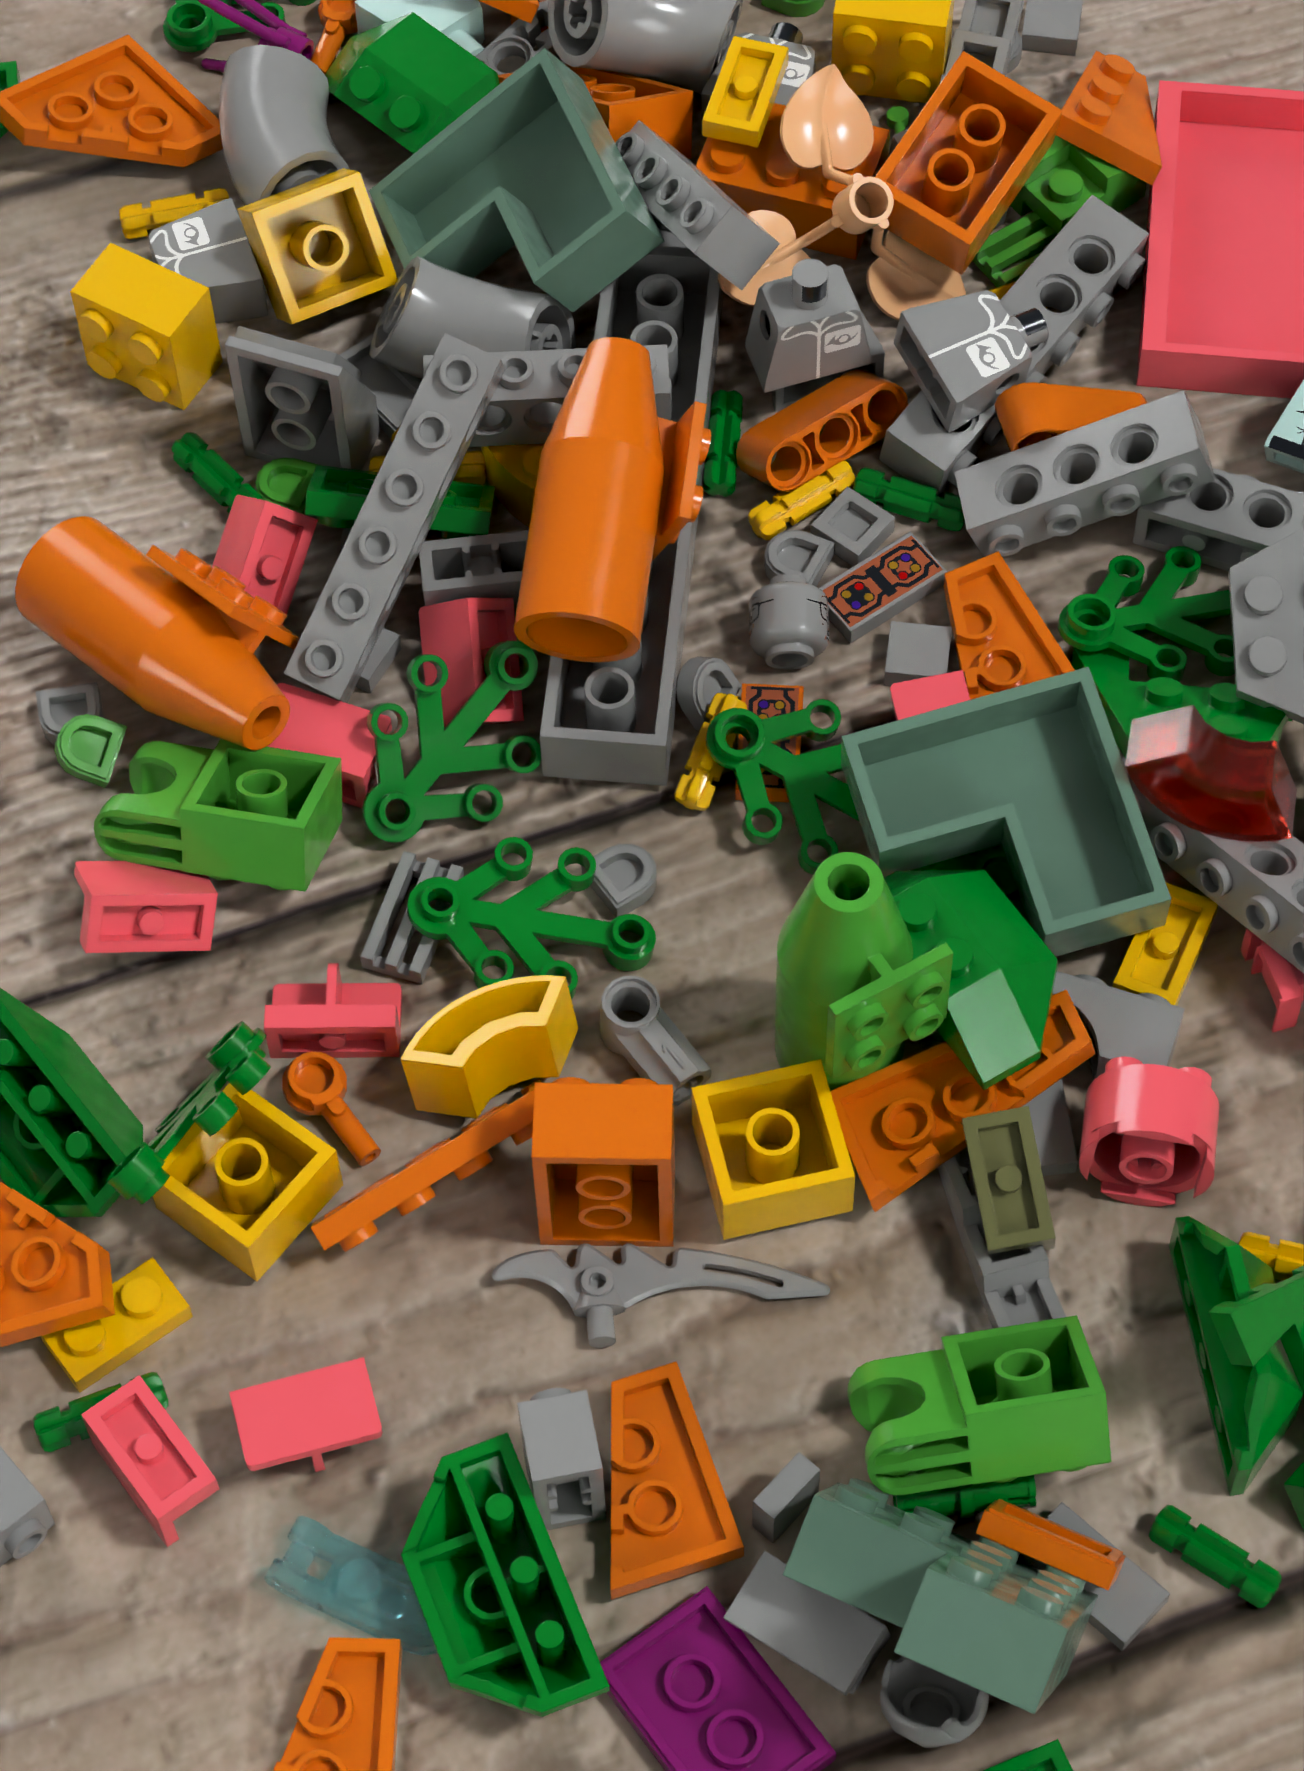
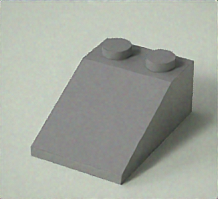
[225,336,380,470]

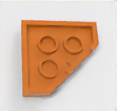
[0,35,223,167]
[0,1181,115,1348]

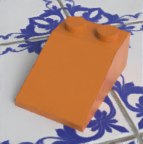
[498,64,693,159]

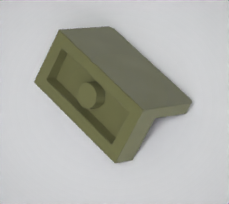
[962,1106,1056,1255]

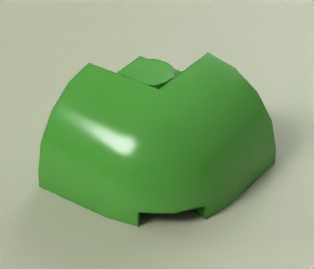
[1010,135,1146,234]

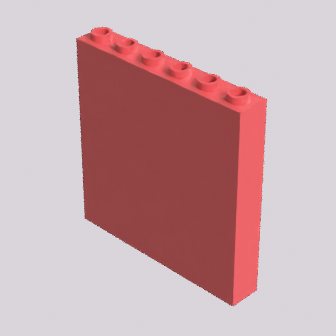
[1136,80,1304,399]

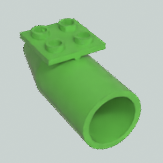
[775,852,953,1091]

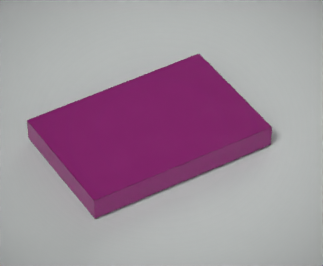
[600,1586,836,1771]

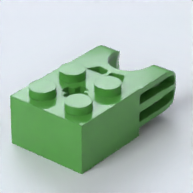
[94,739,342,892]
[847,1315,1111,1495]

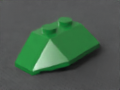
[325,12,500,154]
[884,870,1058,1090]
[0,988,143,1218]
[1169,1216,1303,1496]
[401,1432,610,1717]

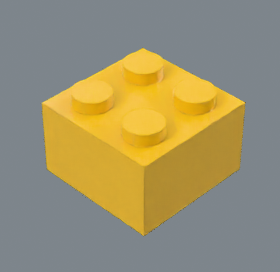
[831,0,954,103]
[237,168,398,324]
[70,242,223,410]
[691,1059,855,1240]
[153,1083,343,1282]

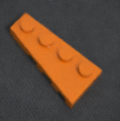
[831,989,1095,1212]
[310,1078,542,1252]

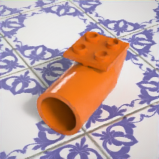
[514,337,711,662]
[15,516,300,750]

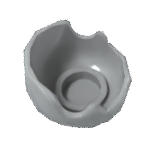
[880,1656,989,1748]

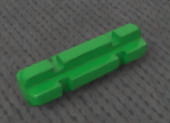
[703,389,743,497]
[171,432,263,513]
[853,467,965,532]
[33,1372,169,1452]
[1149,1505,1282,1608]

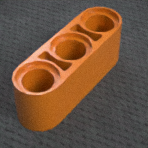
[736,369,908,491]
[994,382,1147,462]

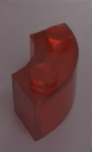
[1125,705,1297,842]

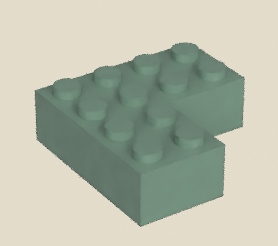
[369,48,664,312]
[841,667,1172,957]
[783,1478,1098,1714]

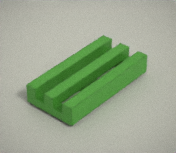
[972,211,1057,287]

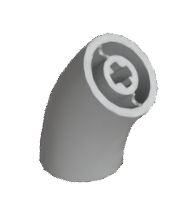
[548,0,743,94]
[219,45,349,206]
[370,256,576,379]

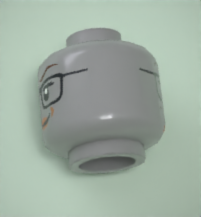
[749,574,829,670]

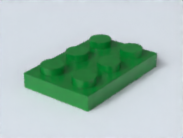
[305,465,495,539]

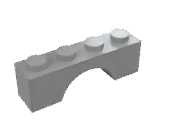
[928,971,1185,1080]

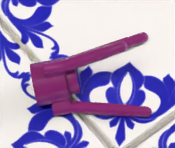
[198,0,314,73]

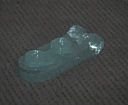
[264,1516,437,1656]

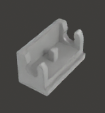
[723,1551,891,1696]

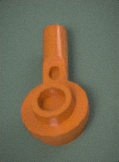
[310,0,358,74]
[282,1051,381,1166]

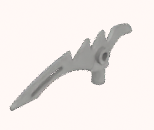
[492,1243,830,1348]

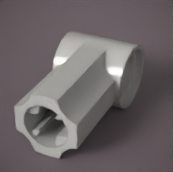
[599,976,711,1106]

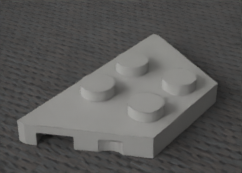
[1228,527,1304,724]

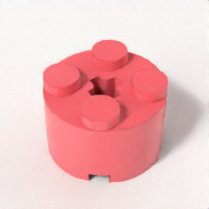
[1079,1056,1219,1207]

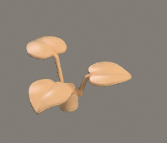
[717,64,966,320]

